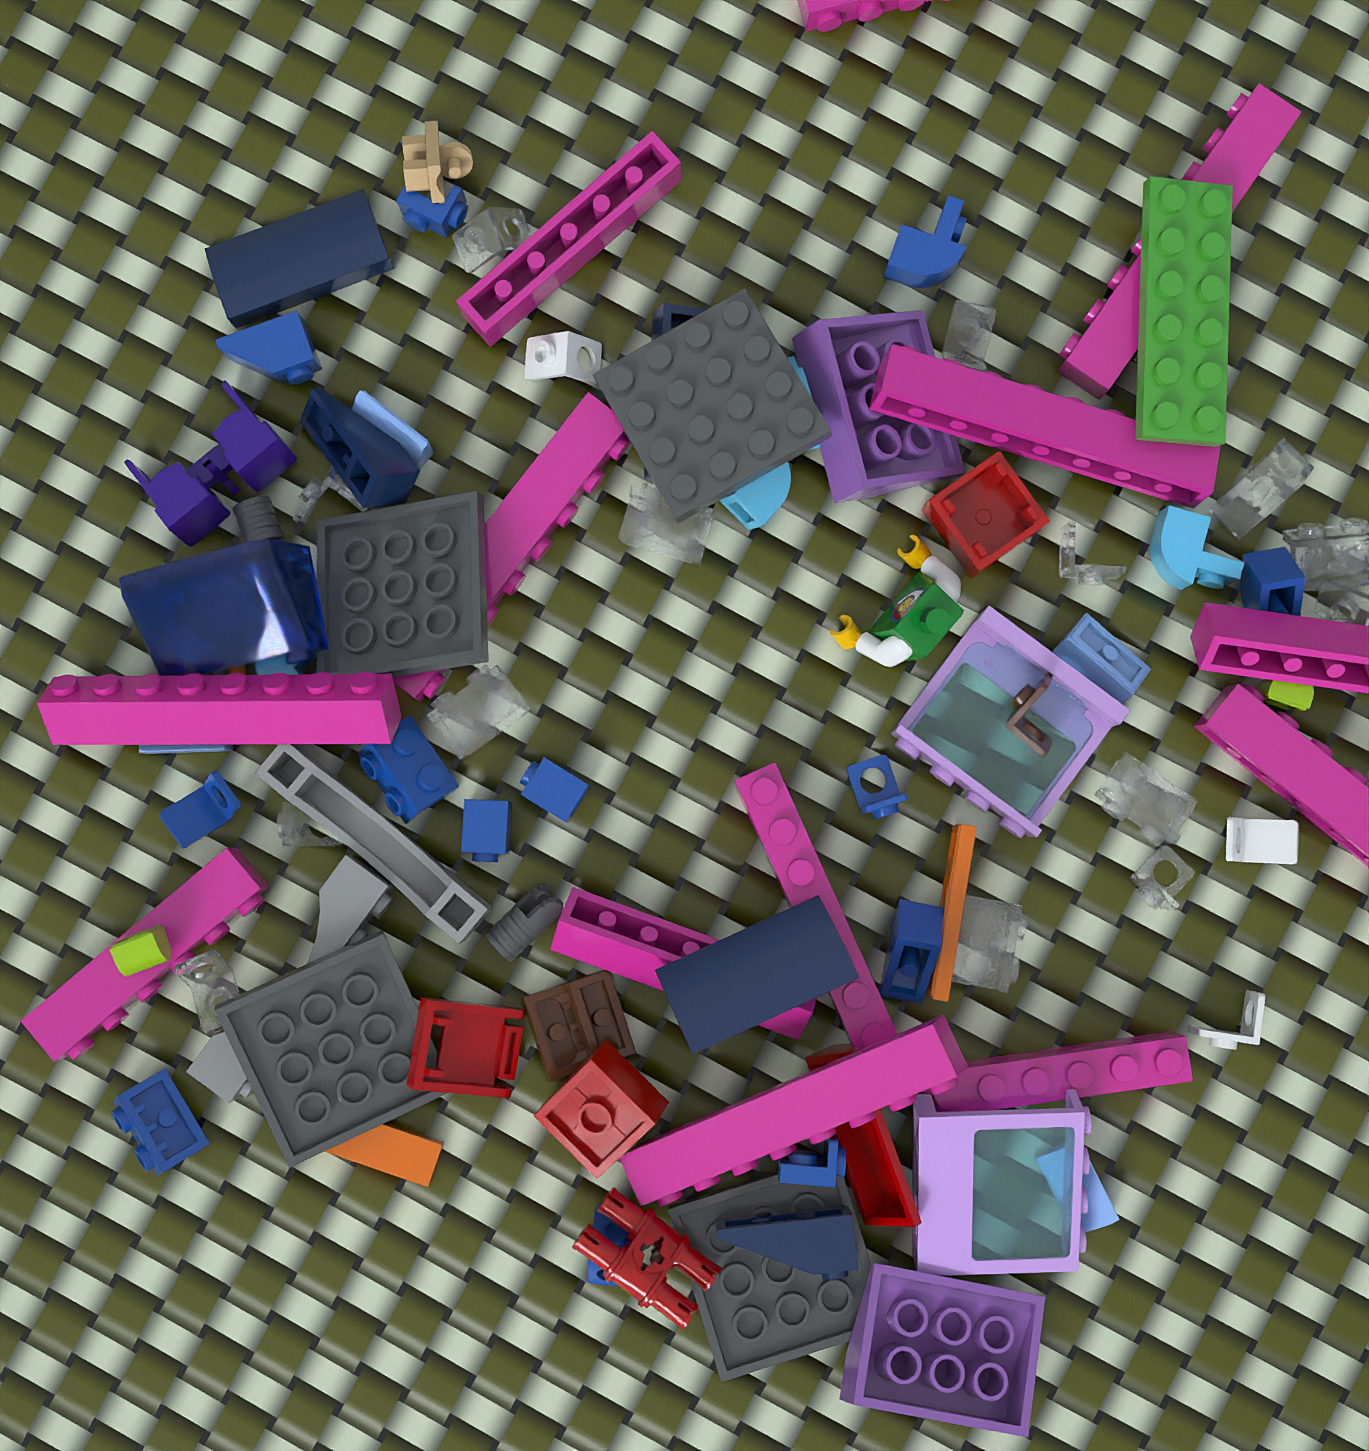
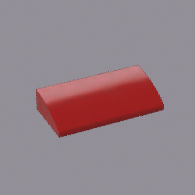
[805,1044,922,1227]

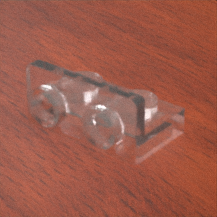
[618,483,715,566]
[1282,518,1369,592]
[426,665,531,760]
[1094,752,1199,846]
[951,895,1027,993]

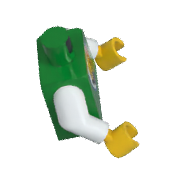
[829,535,964,667]

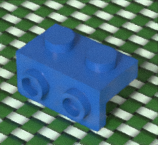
[358,715,459,824]

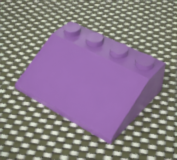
[792,310,966,503]
[839,1263,1045,1438]

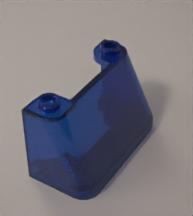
[119,539,329,676]

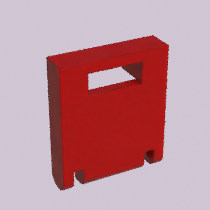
[406,997,525,1098]

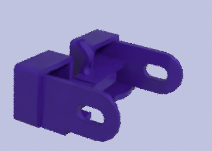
[124,380,298,547]

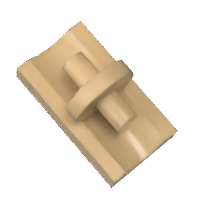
[402,121,473,203]

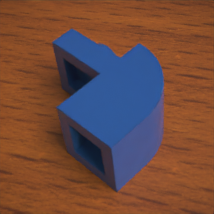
[883,195,967,288]

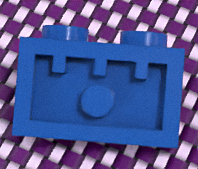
[111,1068,210,1176]
[777,1135,846,1187]

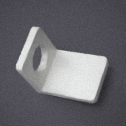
[524,331,602,385]
[1226,817,1299,864]
[1189,990,1265,1050]

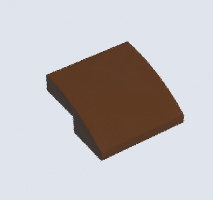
[521,970,636,1082]

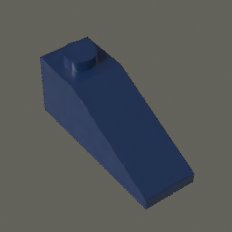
[300,387,420,508]
[716,1206,859,1280]

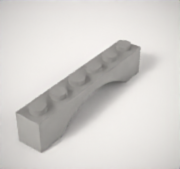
[255,744,493,944]
[186,855,394,1103]

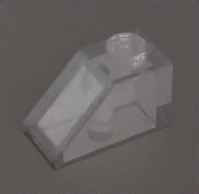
[1208,438,1314,540]

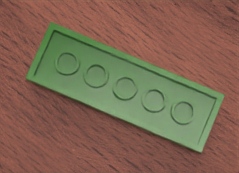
[1135,176,1233,447]

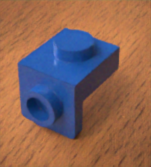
[396,184,468,238]

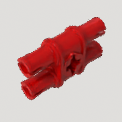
[572,1186,722,1330]

